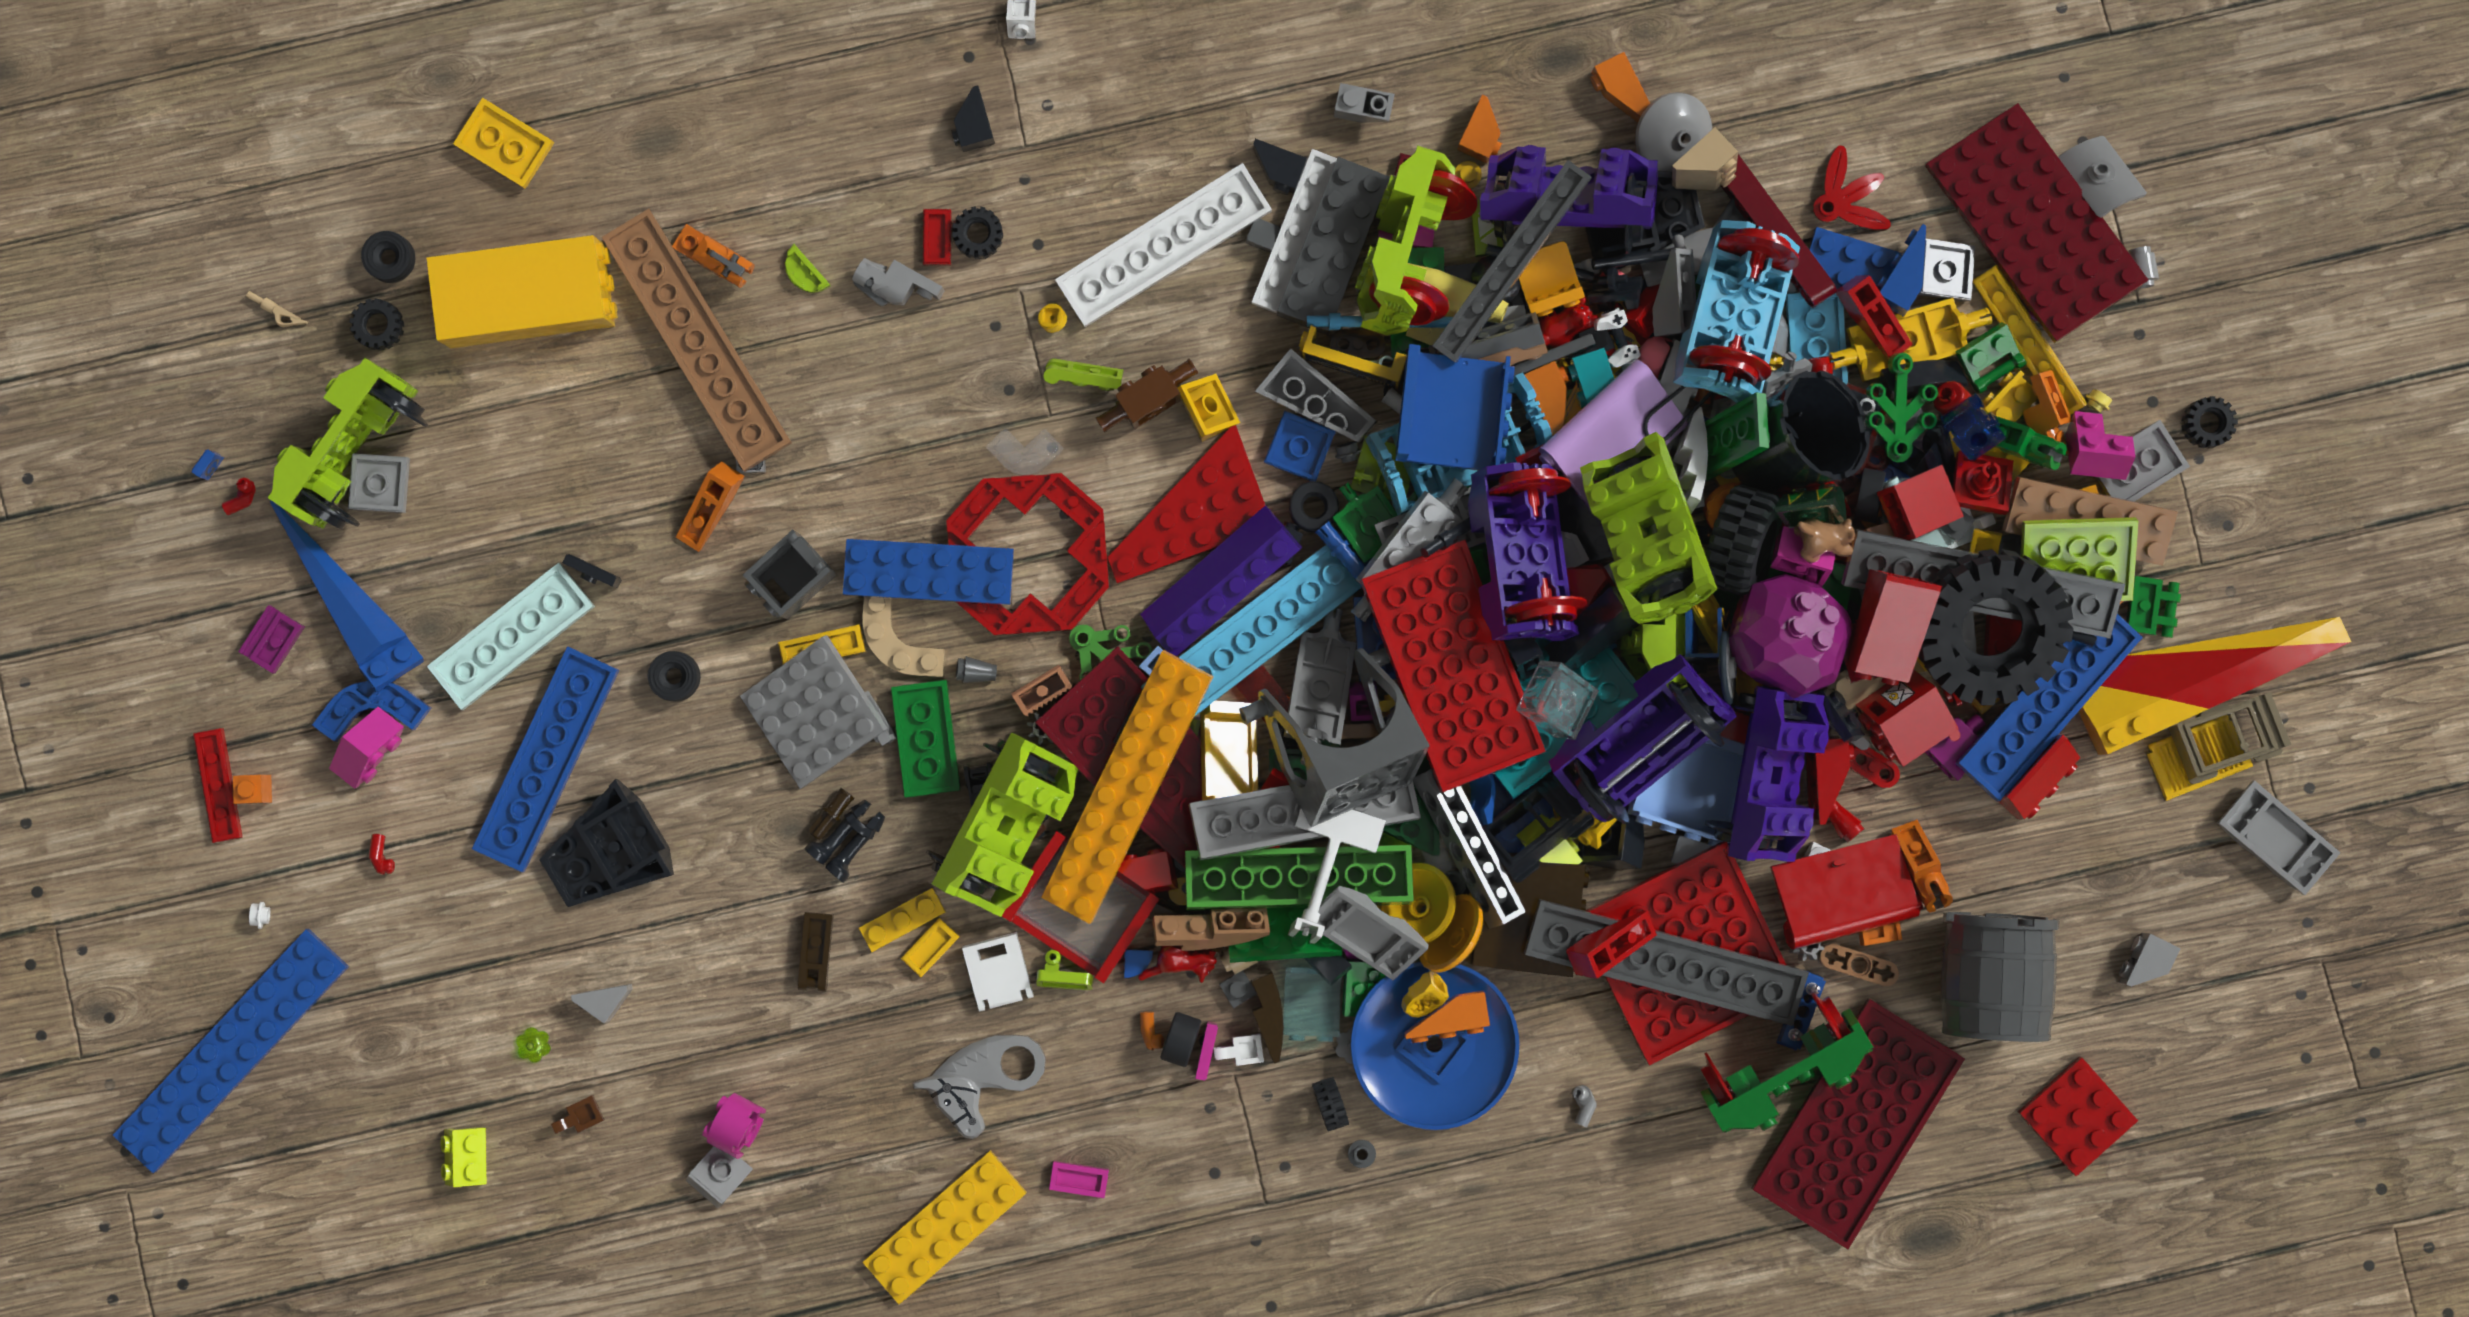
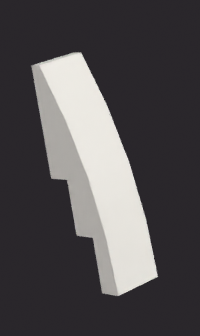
[1673,407,1708,514]

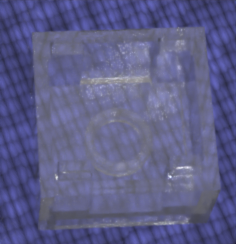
[1516,660,1599,740]

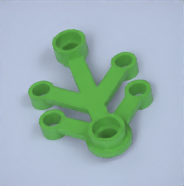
[1069,625,1152,680]

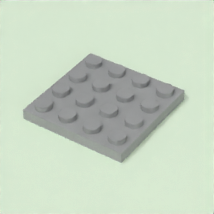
[740,635,888,789]

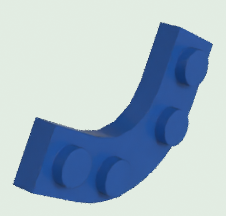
[312,681,431,742]

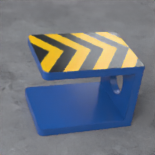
[1685,608,1730,659]

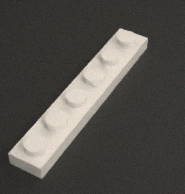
[1252,149,1337,314]

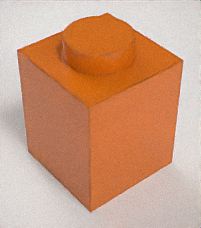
[233,775,272,804]

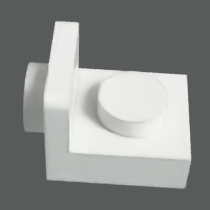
[1006,0,1036,39]

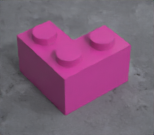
[2065,411,2136,480]
[1770,526,1836,587]
[329,707,404,789]

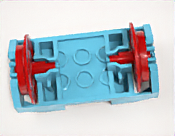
[1673,220,1800,403]

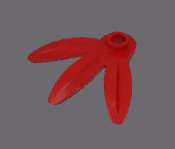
[1813,145,1891,229]

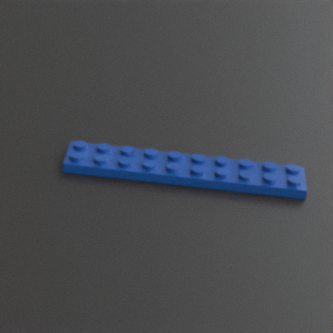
[113,929,349,1173]

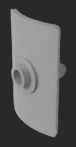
[2058,136,2147,218]
[1641,227,1718,287]

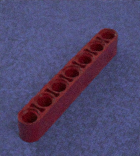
[1721,154,1837,308]

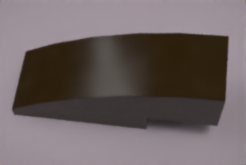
[1252,972,1284,1064]

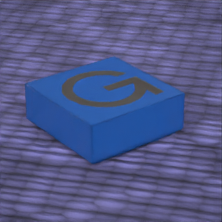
[192,449,224,480]

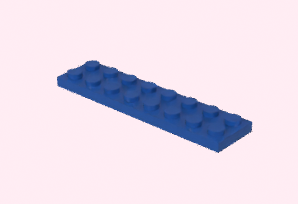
[1955,614,2143,802]
[472,646,619,872]

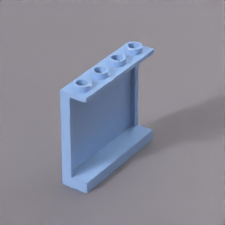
[1628,737,1745,846]

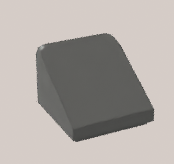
[1246,219,1281,253]

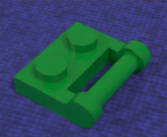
[1956,322,2026,394]

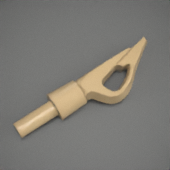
[246,291,308,327]

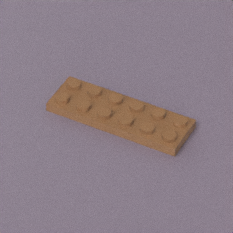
[2002,476,2178,566]

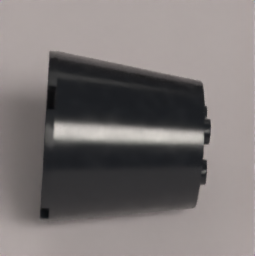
[1732,370,1870,494]

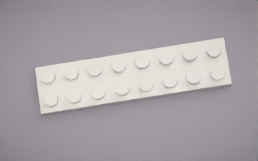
[1055,163,1272,327]

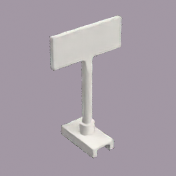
[1288,808,1386,944]

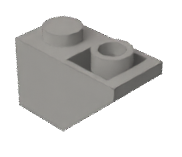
[1334,83,1395,123]
[2118,932,2181,987]

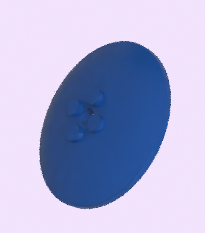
[1351,961,1520,1130]

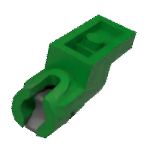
[1971,412,2067,470]

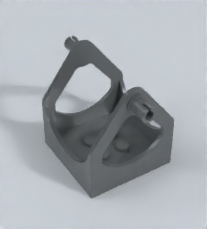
[1239,646,1430,827]

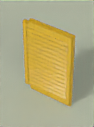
[2146,715,2253,801]

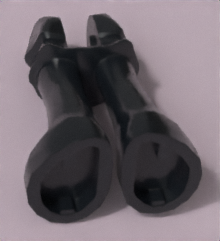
[804,800,885,883]

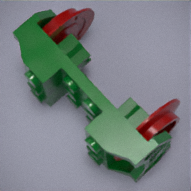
[1700,992,1874,1133]

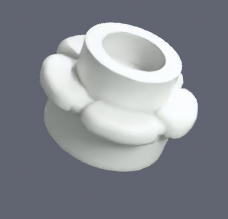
[249,902,270,929]

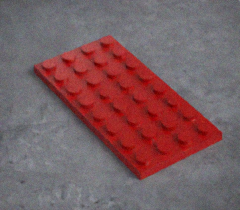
[1360,540,1546,792]

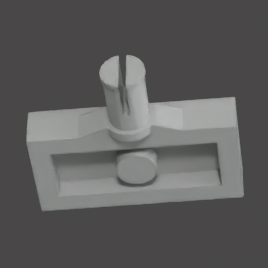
[1762,352,1812,398]

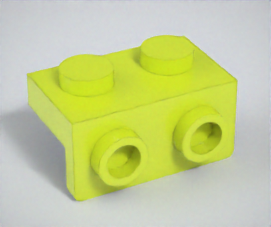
[440,1127,487,1187]

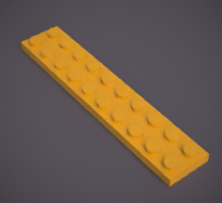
[1041,650,1214,924]

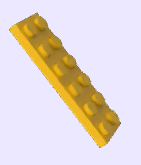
[862,1150,1027,1305]

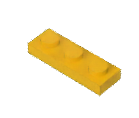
[859,888,946,952]

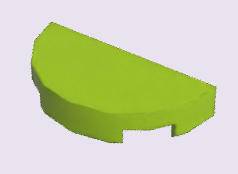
[785,244,831,293]

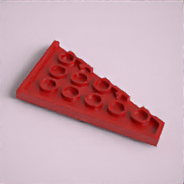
[1108,425,1265,584]

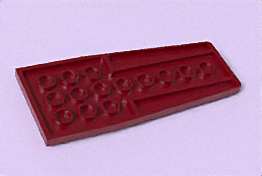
[1035,646,1202,868]

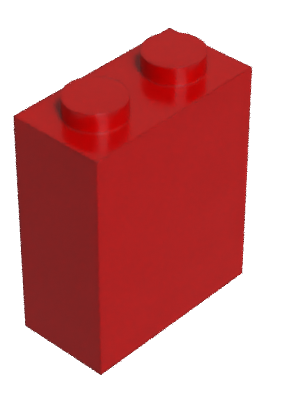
[1877,465,1964,540]

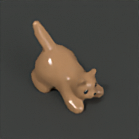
[1794,519,1855,563]

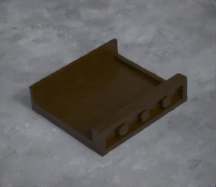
[1471,860,1589,978]

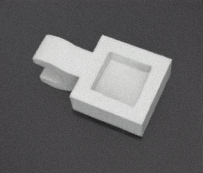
[1214,1034,1264,1066]

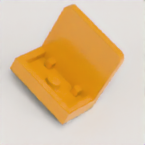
[1519,241,1585,317]

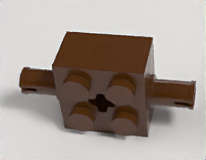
[1095,358,1198,433]

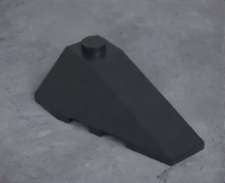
[1577,803,1645,870]

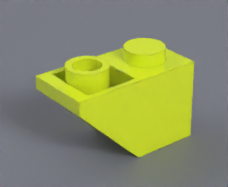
[1516,814,1583,864]

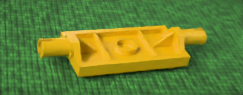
[1828,298,1992,382]

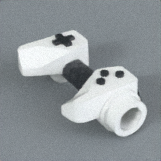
[1594,308,1641,371]

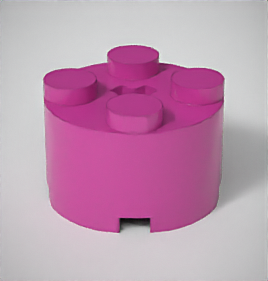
[702,1093,766,1159]

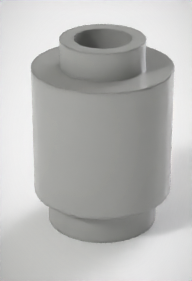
[2128,246,2159,289]

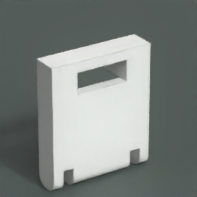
[962,932,1034,1012]

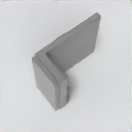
[685,1146,753,1208]

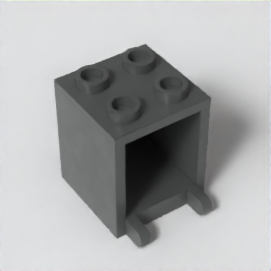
[743,529,837,619]

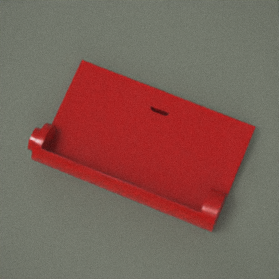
[1770,834,1923,950]

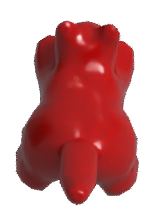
[1539,297,1599,349]
[1138,946,1217,983]

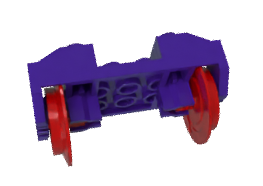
[1468,462,1587,641]

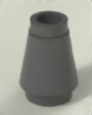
[956,656,997,683]

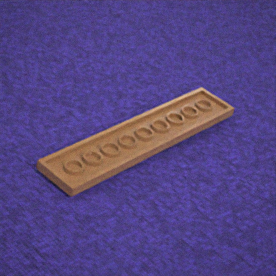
[602,209,792,472]

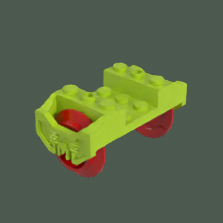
[1355,145,1478,335]

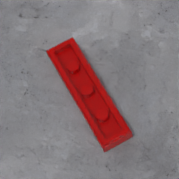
[193,728,243,843]

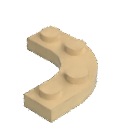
[863,596,945,677]

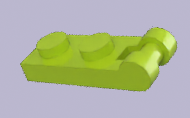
[1043,359,1123,391]

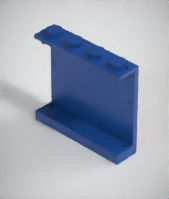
[1395,344,1515,471]

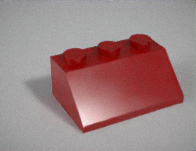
[1998,734,2080,820]

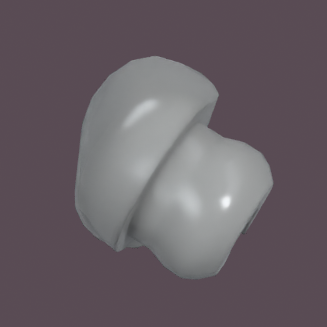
[1572,1085,1597,1128]

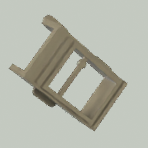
[2169,692,2291,784]

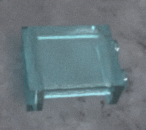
[1283,966,1341,1042]

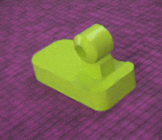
[1036,950,1093,990]

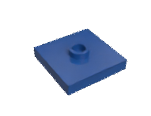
[1264,411,1336,482]

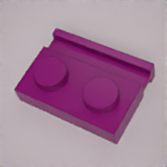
[238,605,305,674]

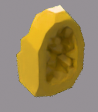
[1401,971,1449,1018]

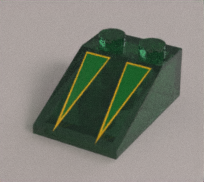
[1775,483,1847,528]

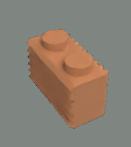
[1011,665,1073,717]

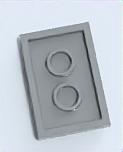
[2095,420,2190,501]

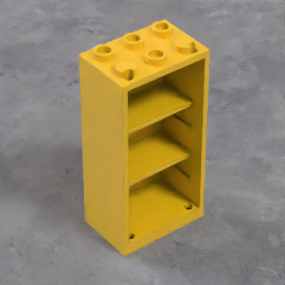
[426,235,618,349]

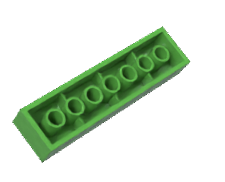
[1185,845,1413,911]

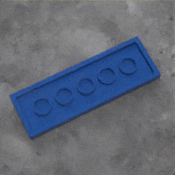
[843,539,1014,605]

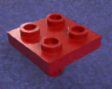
[1952,451,2014,515]

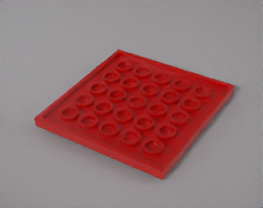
[1585,841,1786,1066]

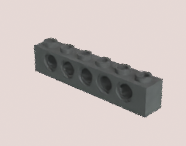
[1413,768,1526,929]

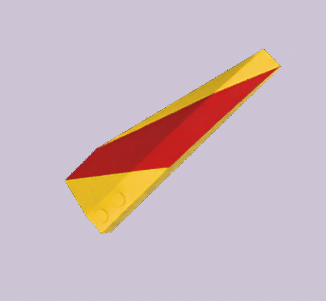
[2078,617,2351,755]

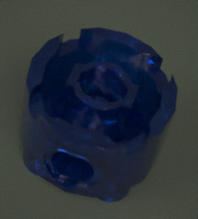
[1941,393,2006,461]

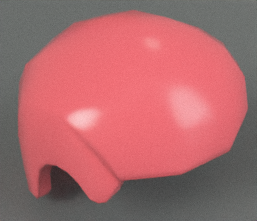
[1638,336,1672,379]

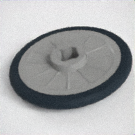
[1718,631,1737,705]

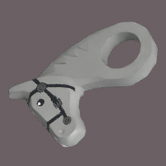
[913,1035,1046,1139]

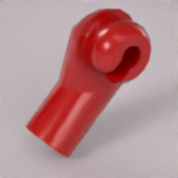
[222,477,256,516]
[368,834,395,875]

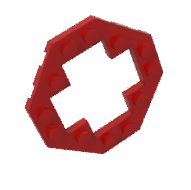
[946,473,1109,635]

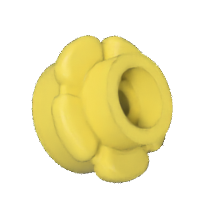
[2085,389,2112,413]

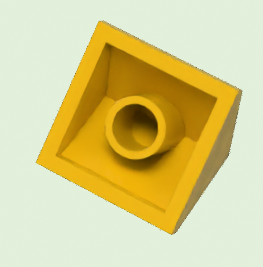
[1177,374,1241,442]

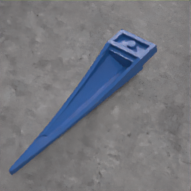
[270,500,424,692]

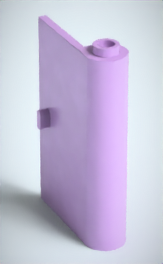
[1539,360,1689,512]

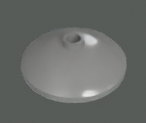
[1635,92,1712,172]

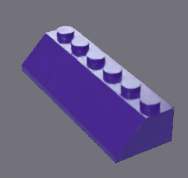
[1140,505,1302,656]

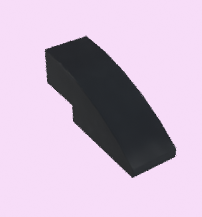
[1879,360,1968,403]

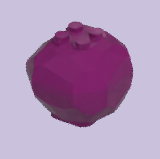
[1729,573,1853,698]

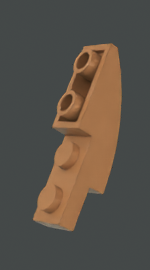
[1152,908,1270,951]

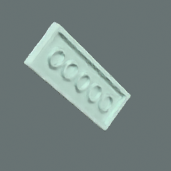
[427,563,595,710]

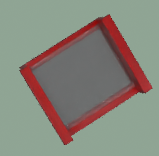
[1002,831,1159,983]

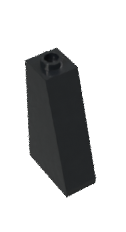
[1545,586,1640,671]

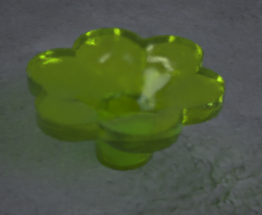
[516,1027,551,1063]

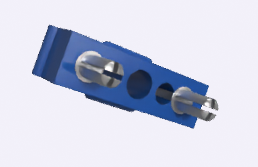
[1776,971,1826,1051]

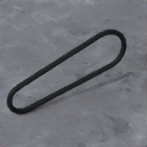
[1643,386,1714,441]

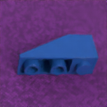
[1877,224,1926,317]

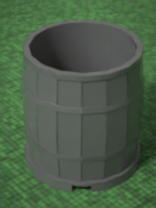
[1940,912,2060,1042]

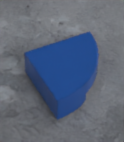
[1124,950,1153,978]

